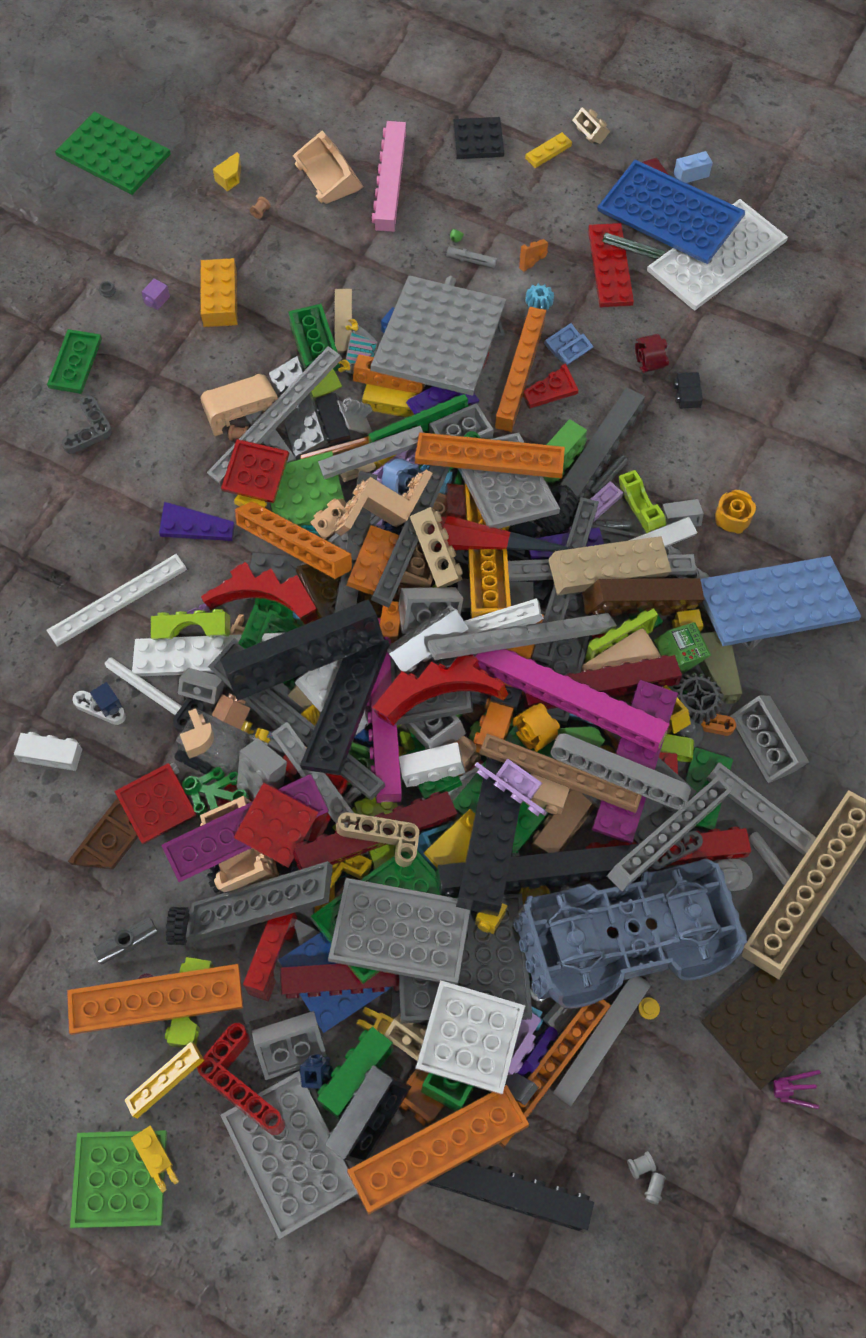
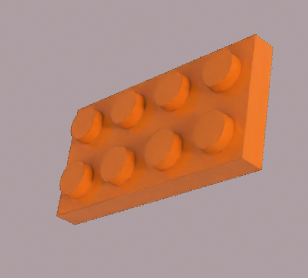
[346,525,400,595]

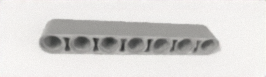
[551,734,691,810]
[553,976,652,1107]

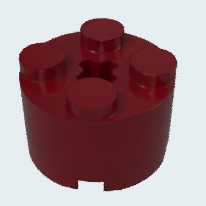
[635,334,669,373]

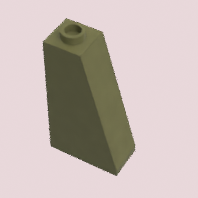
[699,632,742,704]

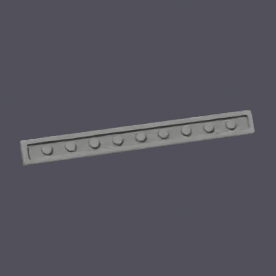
[207,346,342,485]
[508,554,696,581]
[428,613,617,660]

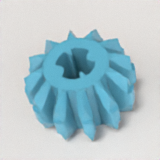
[525,283,554,311]

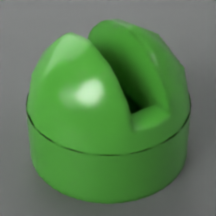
[450,228,464,243]

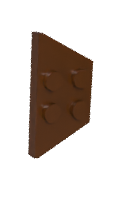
[68,799,138,870]

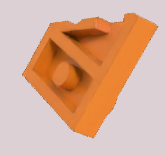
[519,239,548,272]

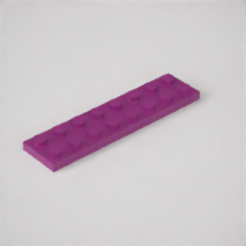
[592,680,678,844]
[161,773,329,882]

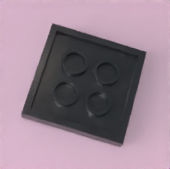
[453,117,504,159]

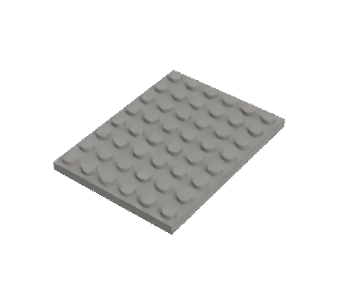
[370,276,506,396]

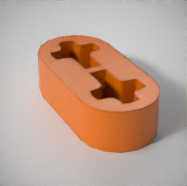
[701,714,736,736]

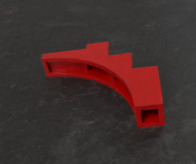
[201,562,319,625]
[372,654,508,726]

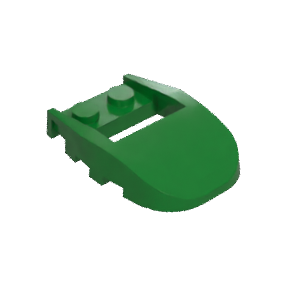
[238,605,303,649]

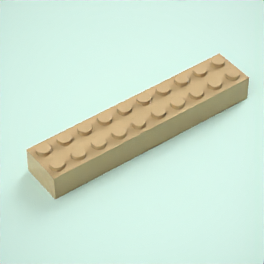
[742,790,866,979]

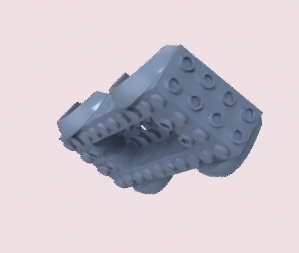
[513,859,747,1008]

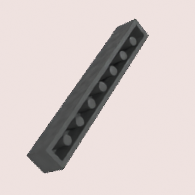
[560,387,645,500]

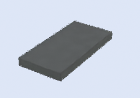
[457,579,534,612]

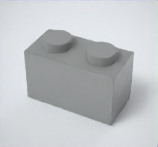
[178,668,224,704]

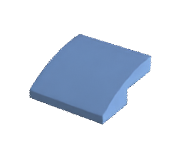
[544,323,593,365]

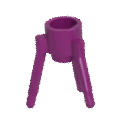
[773,1070,821,1109]

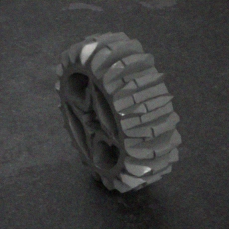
[672,672,724,725]

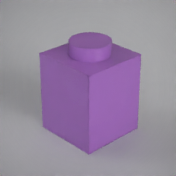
[142,279,170,310]

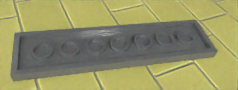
[185,861,333,943]

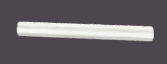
[105,658,182,715]

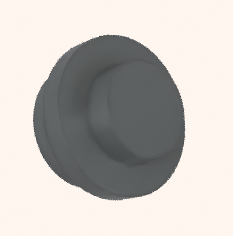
[99,281,116,297]

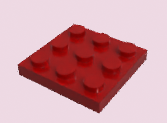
[221,439,289,503]
[114,763,197,845]
[233,782,319,868]

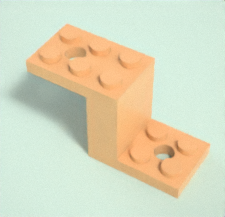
[335,469,433,536]

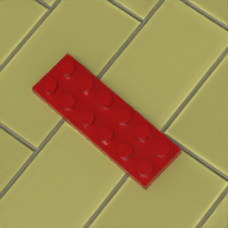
[588,223,634,307]

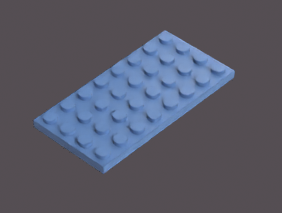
[701,556,861,646]

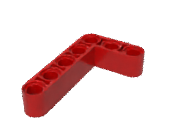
[197,1023,285,1135]

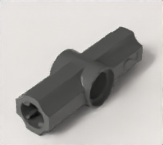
[93,917,159,965]

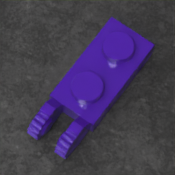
[517,1027,558,1076]

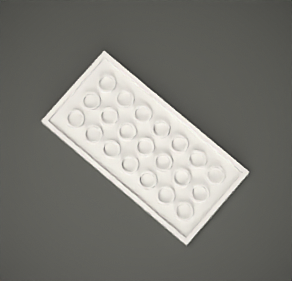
[647,199,788,311]

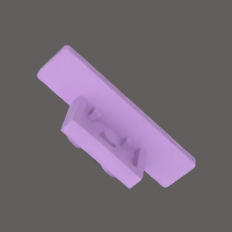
[475,759,547,816]
[508,1013,541,1075]

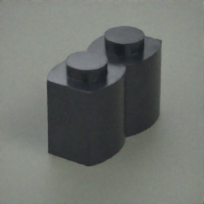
[673,372,703,409]

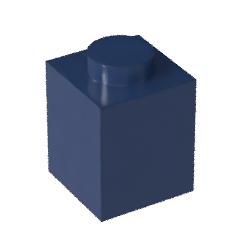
[90,682,122,717]

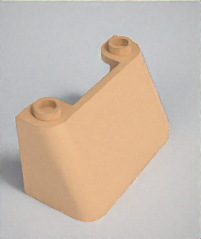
[293,130,363,204]
[201,374,278,436]
[581,629,661,673]
[200,796,279,892]

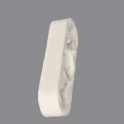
[73,691,126,725]

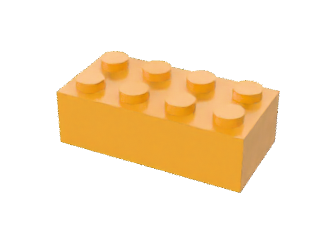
[201,258,238,327]

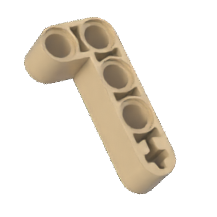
[336,812,419,867]

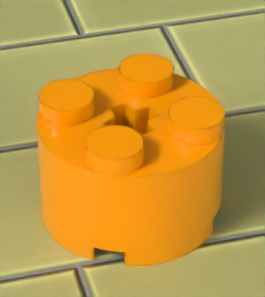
[715,490,756,534]
[513,703,560,752]

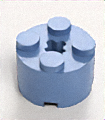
[382,459,423,496]

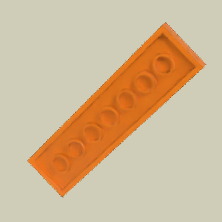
[415,432,565,478]
[67,964,243,1035]
[347,1085,529,1215]

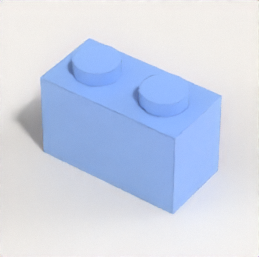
[673,151,713,183]

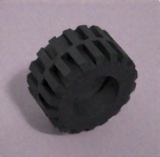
[536,485,580,534]

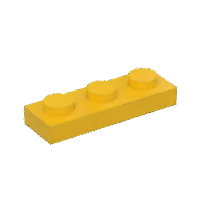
[525,132,572,168]

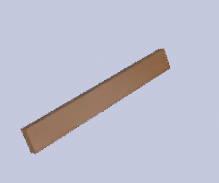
[479,734,642,813]

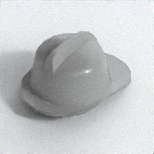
[713,859,753,891]

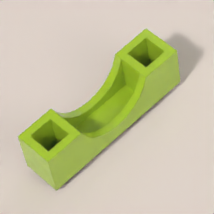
[619,470,666,533]
[151,609,230,640]
[165,957,214,1048]

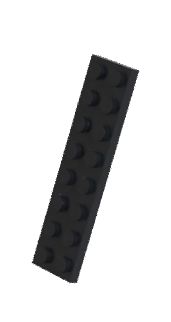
[300,639,390,775]

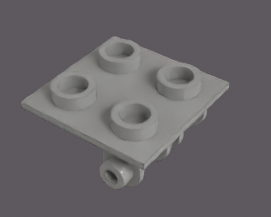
[337,398,372,435]

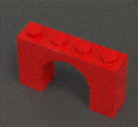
[243,913,298,1002]

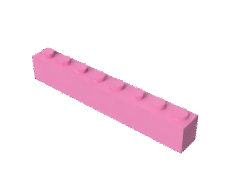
[372,121,406,232]

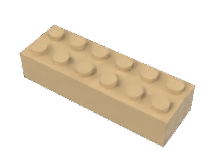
[548,536,671,595]

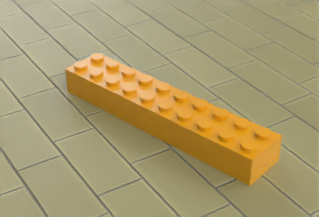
[464,481,511,619]

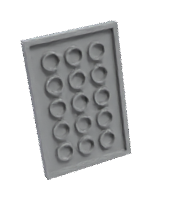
[458,433,560,529]
[328,878,470,985]
[220,1071,358,1240]

